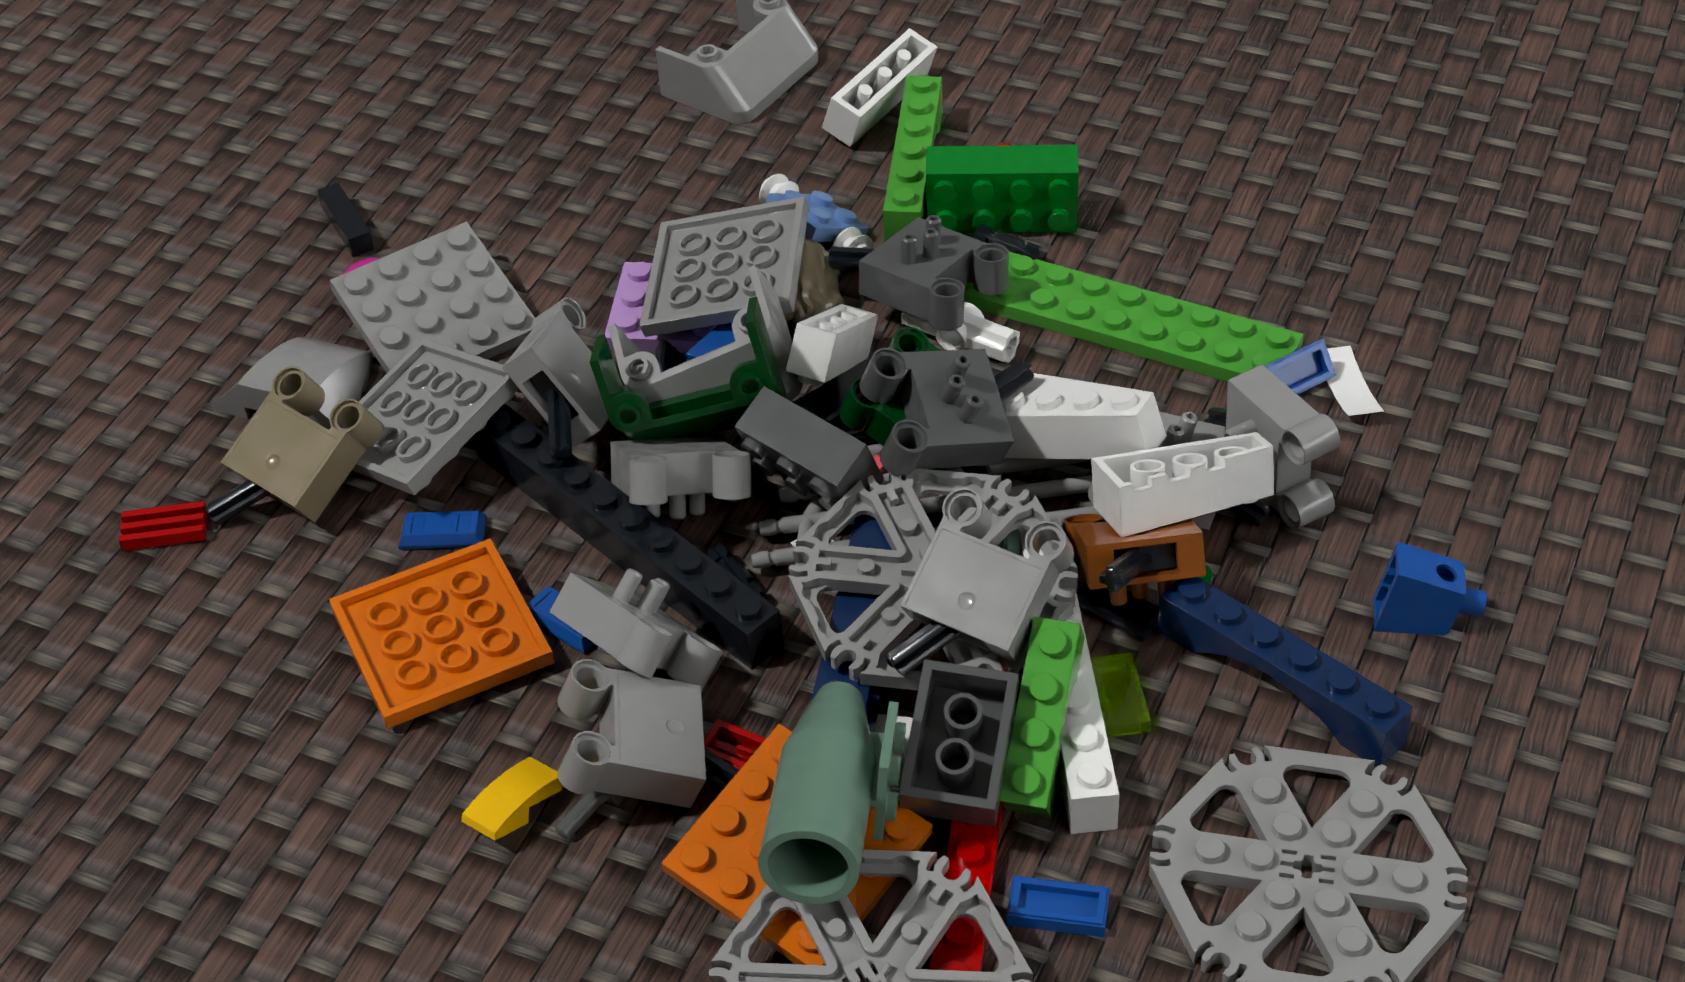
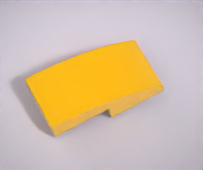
[461,757,562,841]

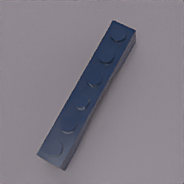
[1157,577,1413,767]

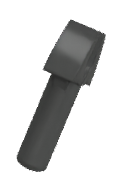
[555,791,624,839]

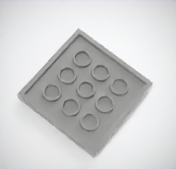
[639,196,809,337]
[330,221,535,373]
[352,338,519,496]

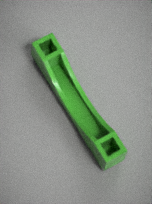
[883,75,943,242]

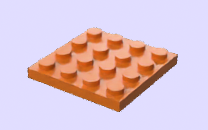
[329,538,555,729]
[661,724,933,965]

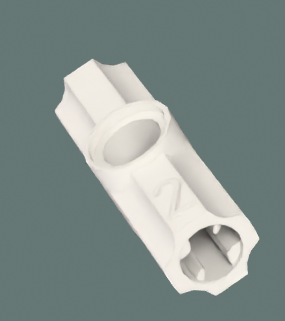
[901,302,1020,363]

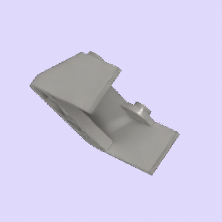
[655,0,818,124]
[608,265,803,436]

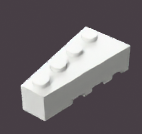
[1002,373,1166,459]
[1091,432,1274,538]

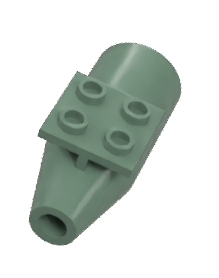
[758,681,906,904]

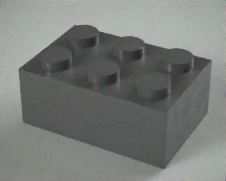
[734,386,884,510]
[898,659,1019,828]

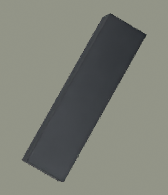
[317,183,374,257]

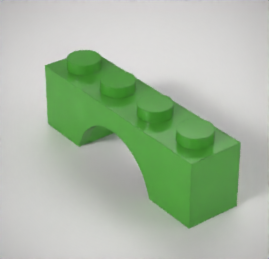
[1000,616,1085,818]

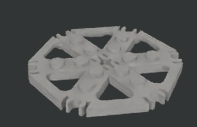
[788,469,1078,690]
[1149,745,1468,982]
[709,849,1033,982]

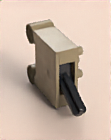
[206,366,382,524]

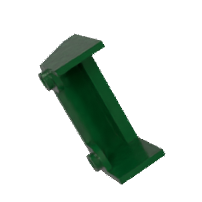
[590,296,786,440]

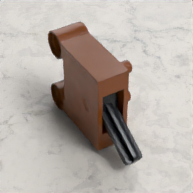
[1064,514,1206,606]

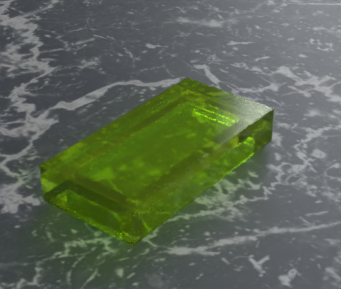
[1090,652,1151,737]

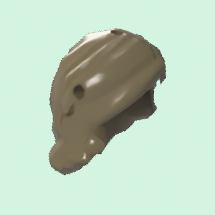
[784,238,845,325]

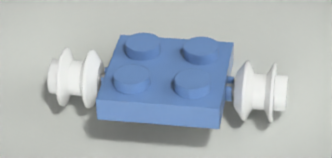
[759,174,873,249]

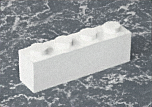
[822,28,937,147]
[786,304,878,386]

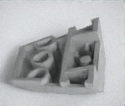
[212,337,374,430]

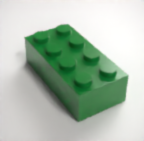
[926,145,1079,233]

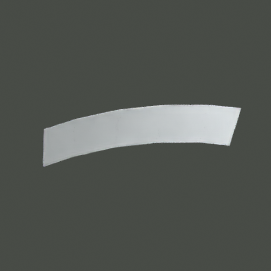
[1327,346,1384,416]

